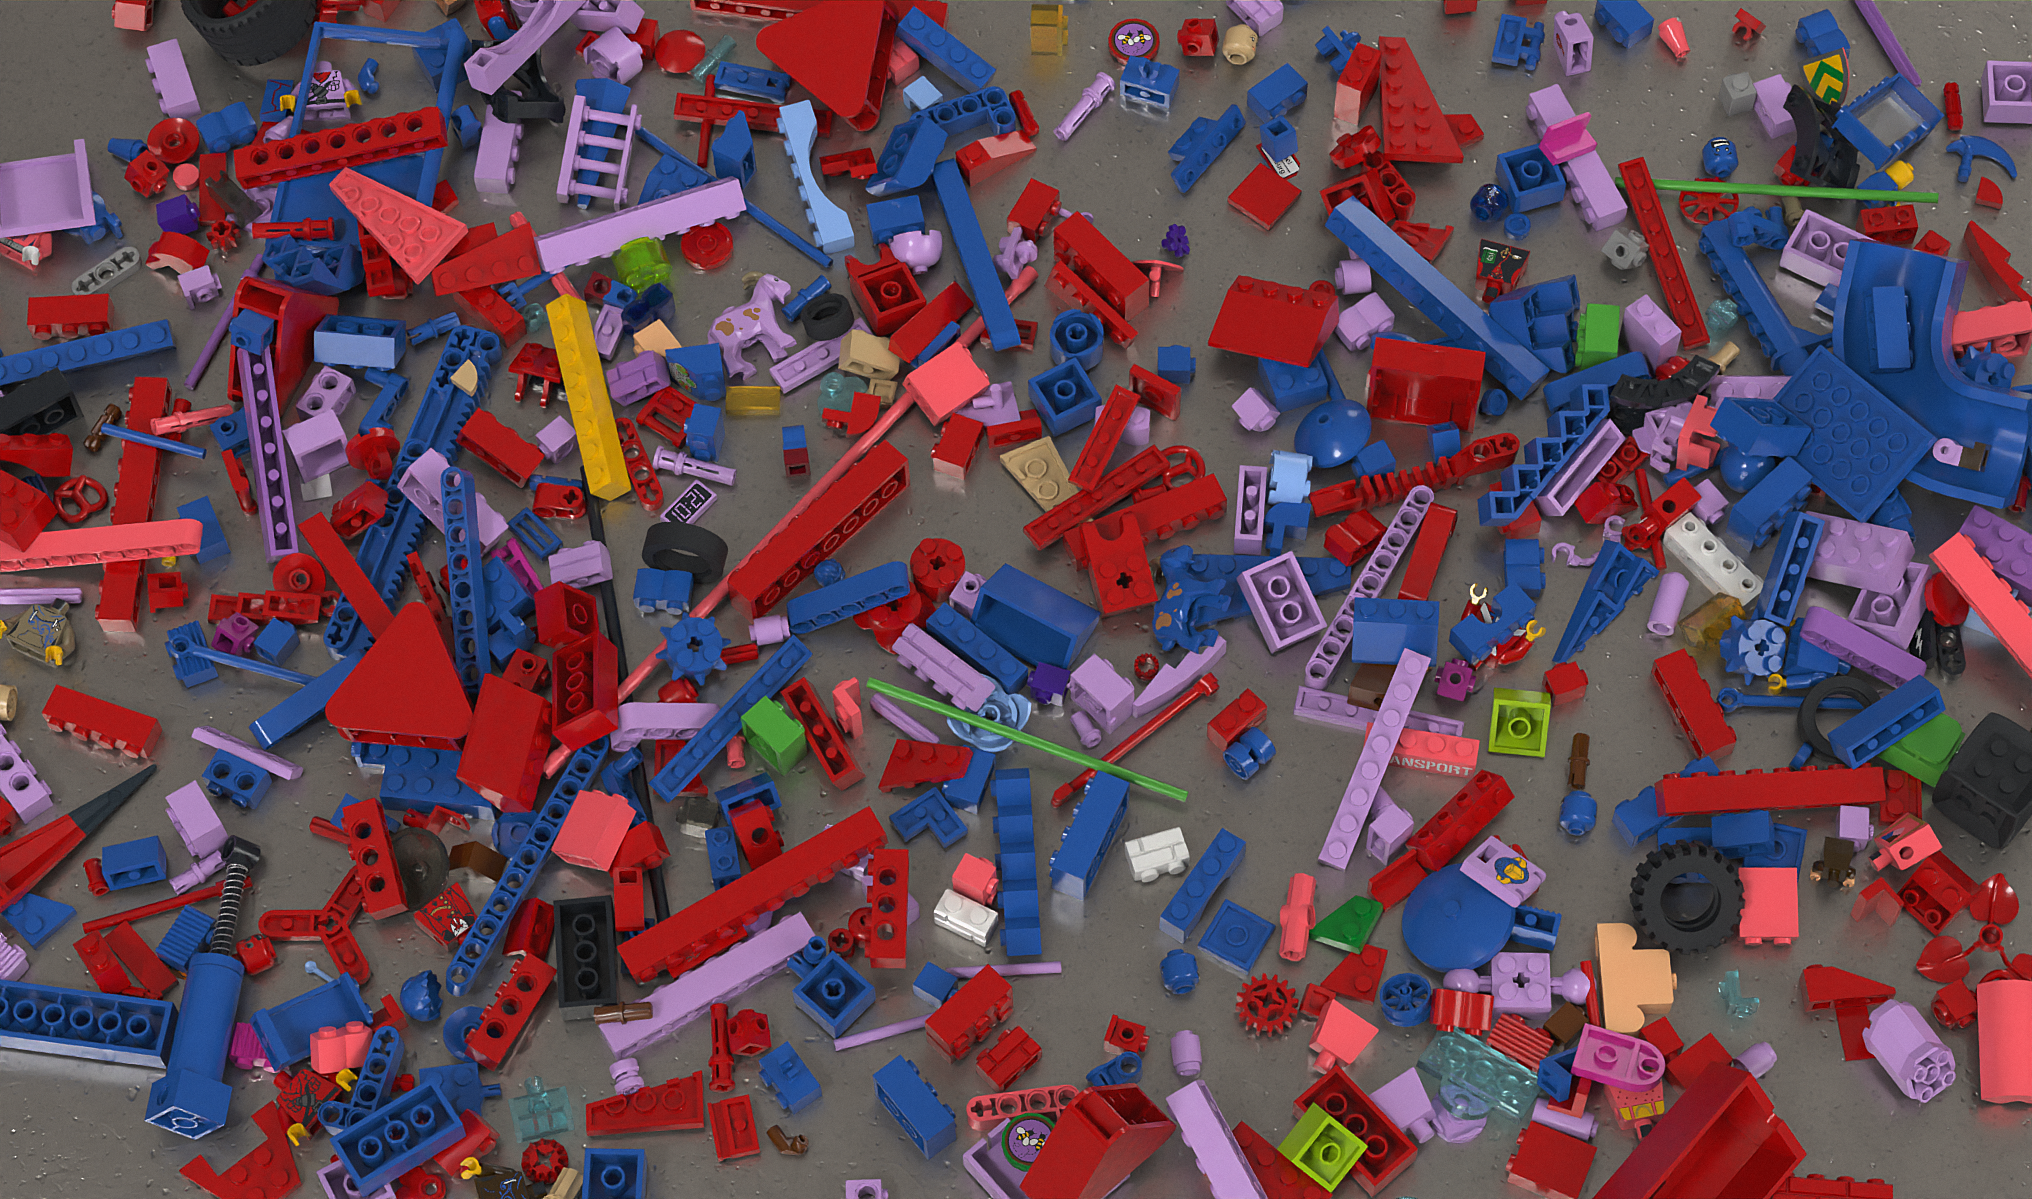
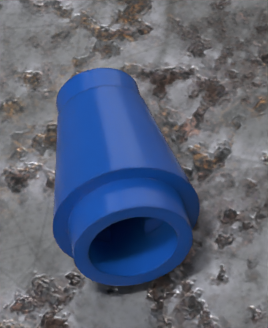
[108,138,149,163]

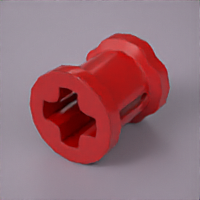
[828,928,855,962]

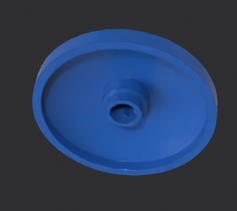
[1402,863,1515,973]

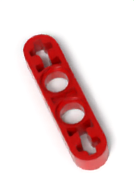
[615,417,664,511]

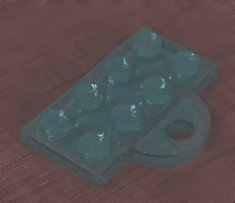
[1416,1027,1542,1125]

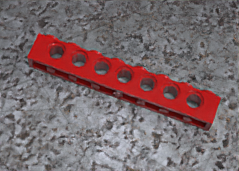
[233,106,448,190]

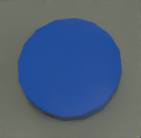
[491,809,548,862]

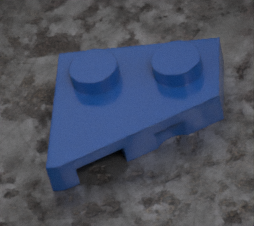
[0,892,78,950]

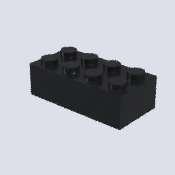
[0,367,84,463]
[553,895,620,1021]

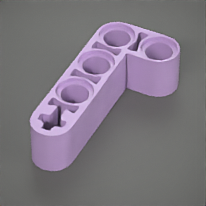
[609,702,720,752]

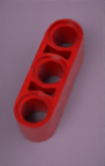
[1360,150,1416,221]

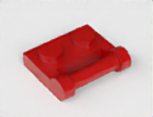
[636,386,698,450]
[221,449,258,516]

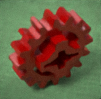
[1235,973,1299,1037]

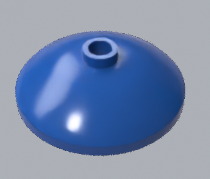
[1294,399,1372,468]

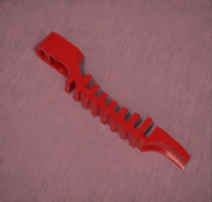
[1308,433,1520,518]

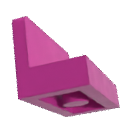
[1538,112,1597,166]

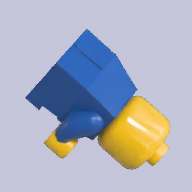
[1857,160,1914,209]

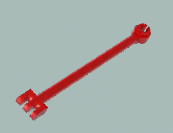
[1050,672,1220,808]

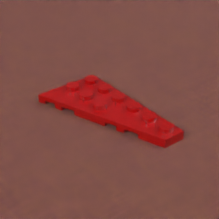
[1378,36,1464,164]

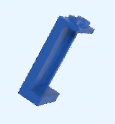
[249,972,373,1072]

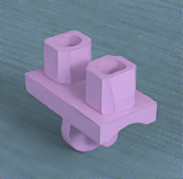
[992,227,1039,280]

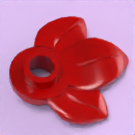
[394,1166,446,1199]

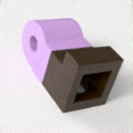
[1933,438,1991,472]

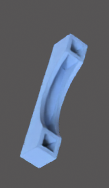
[776,100,855,255]

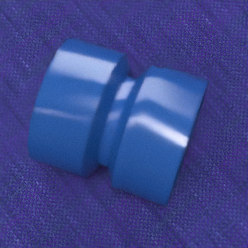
[1223,727,1276,780]

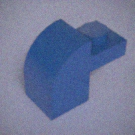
[1263,502,1311,556]
[488,610,536,673]

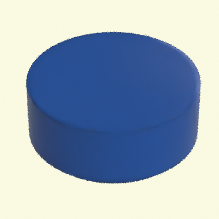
[1503,213,1531,241]
[1789,742,1813,770]

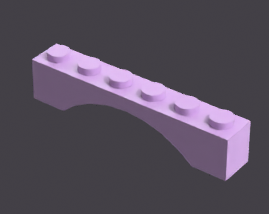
[464,0,587,95]

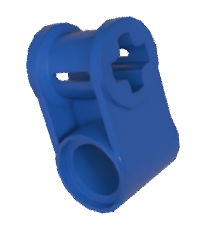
[1086,1052,1143,1086]

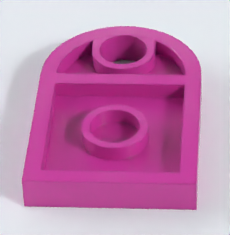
[1570,1023,1665,1092]

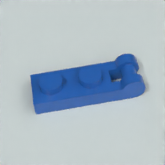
[714,61,791,103]

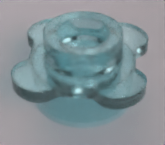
[520,303,549,332]

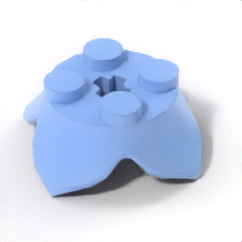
[947,674,1031,752]

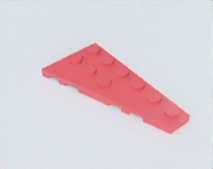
[329,167,469,285]

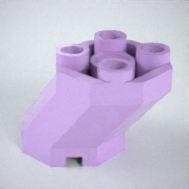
[1862,999,1956,1103]

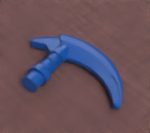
[1946,135,2017,182]

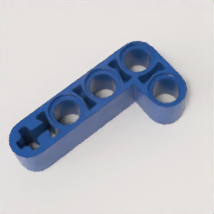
[909,86,1016,137]
[1543,351,1653,415]
[317,1026,405,1135]

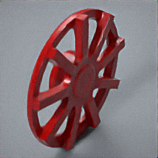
[1679,176,1739,225]

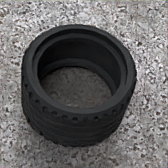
[180,0,317,67]

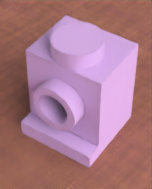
[178,265,222,310]

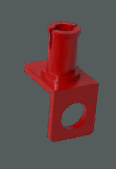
[403,805,471,850]

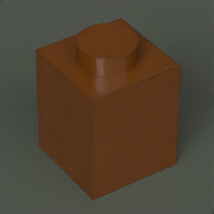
[1543,1001,1589,1052]

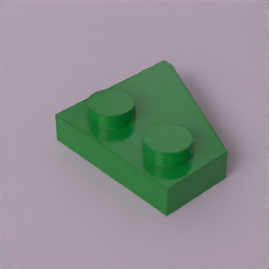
[1309,895,1383,954]

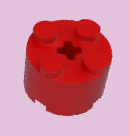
[910,538,966,602]

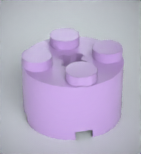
[583,26,643,85]

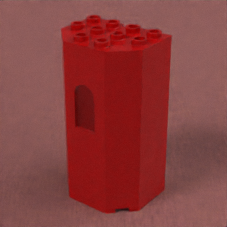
[1592,1061,1807,1199]

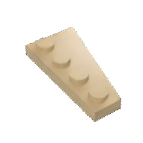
[1000,436,1094,522]

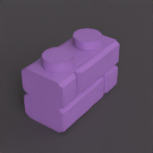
[606,350,671,406]

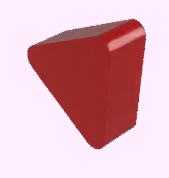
[756,0,899,132]
[227,276,339,417]
[325,602,475,752]
[1019,1083,1177,1199]

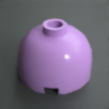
[889,230,943,274]

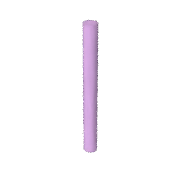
[946,961,1061,979]
[833,1012,934,1051]

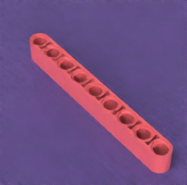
[0,519,203,572]

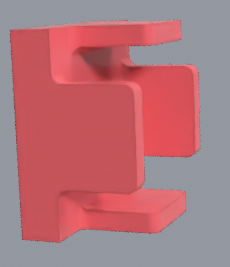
[1676,394,1720,471]

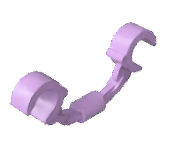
[1551,515,1625,566]

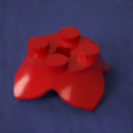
[853,581,936,655]

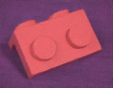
[832,677,863,739]

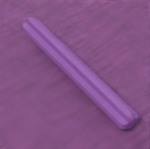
[1854,0,1922,88]

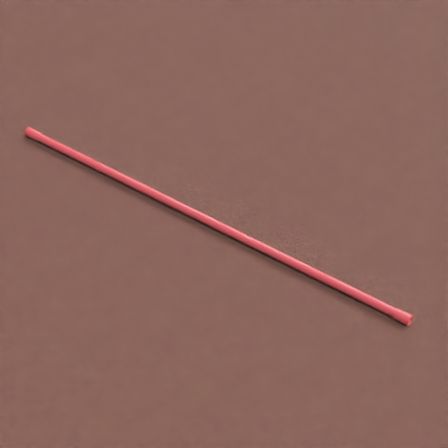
[542,266,1039,779]

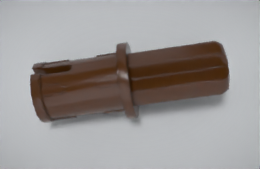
[1567,733,1590,790]
[594,1001,653,1025]

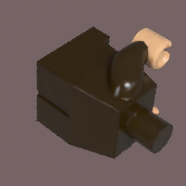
[1810,836,1856,887]

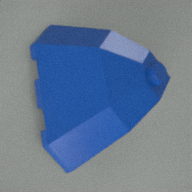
[262,234,365,296]
[1489,274,1580,373]

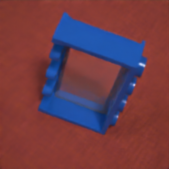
[1832,72,1945,171]

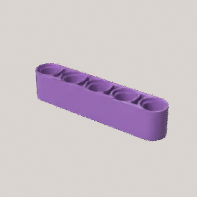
[1800,606,1927,689]

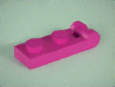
[490,537,545,613]

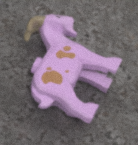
[708,271,797,380]

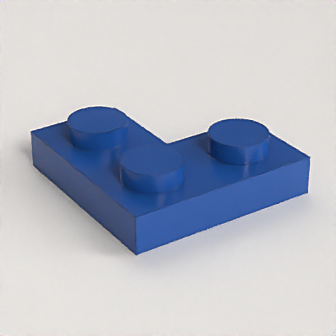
[889,786,968,848]

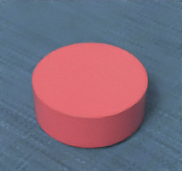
[173,163,199,191]

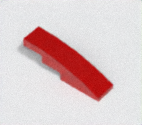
[357,220,396,297]
[1963,220,2032,311]
[208,590,322,626]

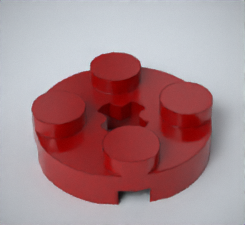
[1329,125,1381,169]

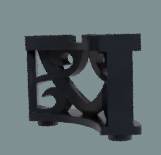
[472,39,566,123]
[1783,84,1860,189]
[1606,354,1720,434]

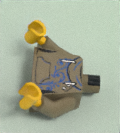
[0,598,75,668]

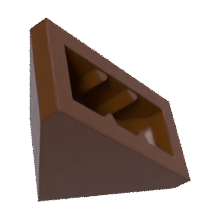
[444,841,507,885]

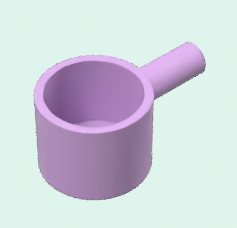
[1335,248,1371,295]

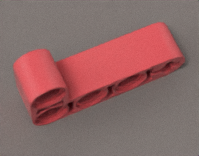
[966,1085,1079,1131]

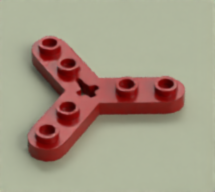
[258,865,376,986]

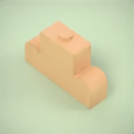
[1594,923,1677,1038]

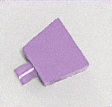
[1368,1067,1436,1143]

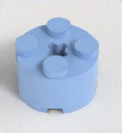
[1265,450,1312,505]

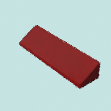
[888,281,974,364]

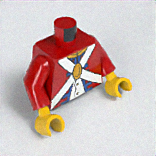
[1461,583,1546,671]

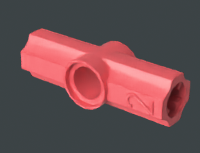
[1279,873,1316,961]

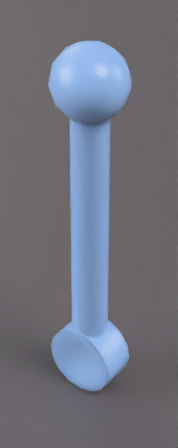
[305,961,335,982]

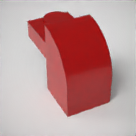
[145,231,210,274]
[822,391,881,438]

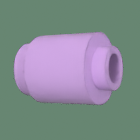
[749,614,790,646]
[1170,1030,1202,1076]
[1733,1042,1777,1079]

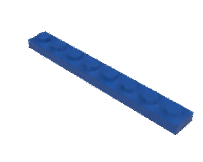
[648,634,813,803]

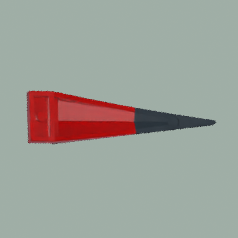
[0,764,157,913]

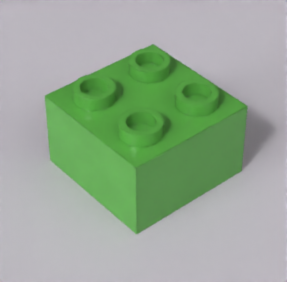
[1575,303,1620,372]
[741,695,808,776]

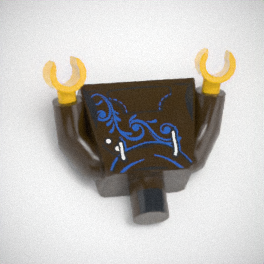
[460,1157,547,1199]

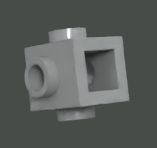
[1601,227,1650,270]

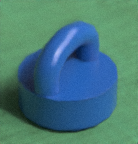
[1479,388,1508,416]

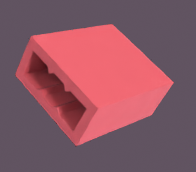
[902,341,990,427]
[551,789,637,872]
[1737,868,1799,946]

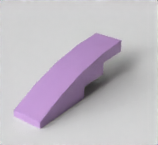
[1132,635,1226,718]

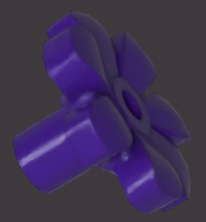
[1161,224,1190,258]

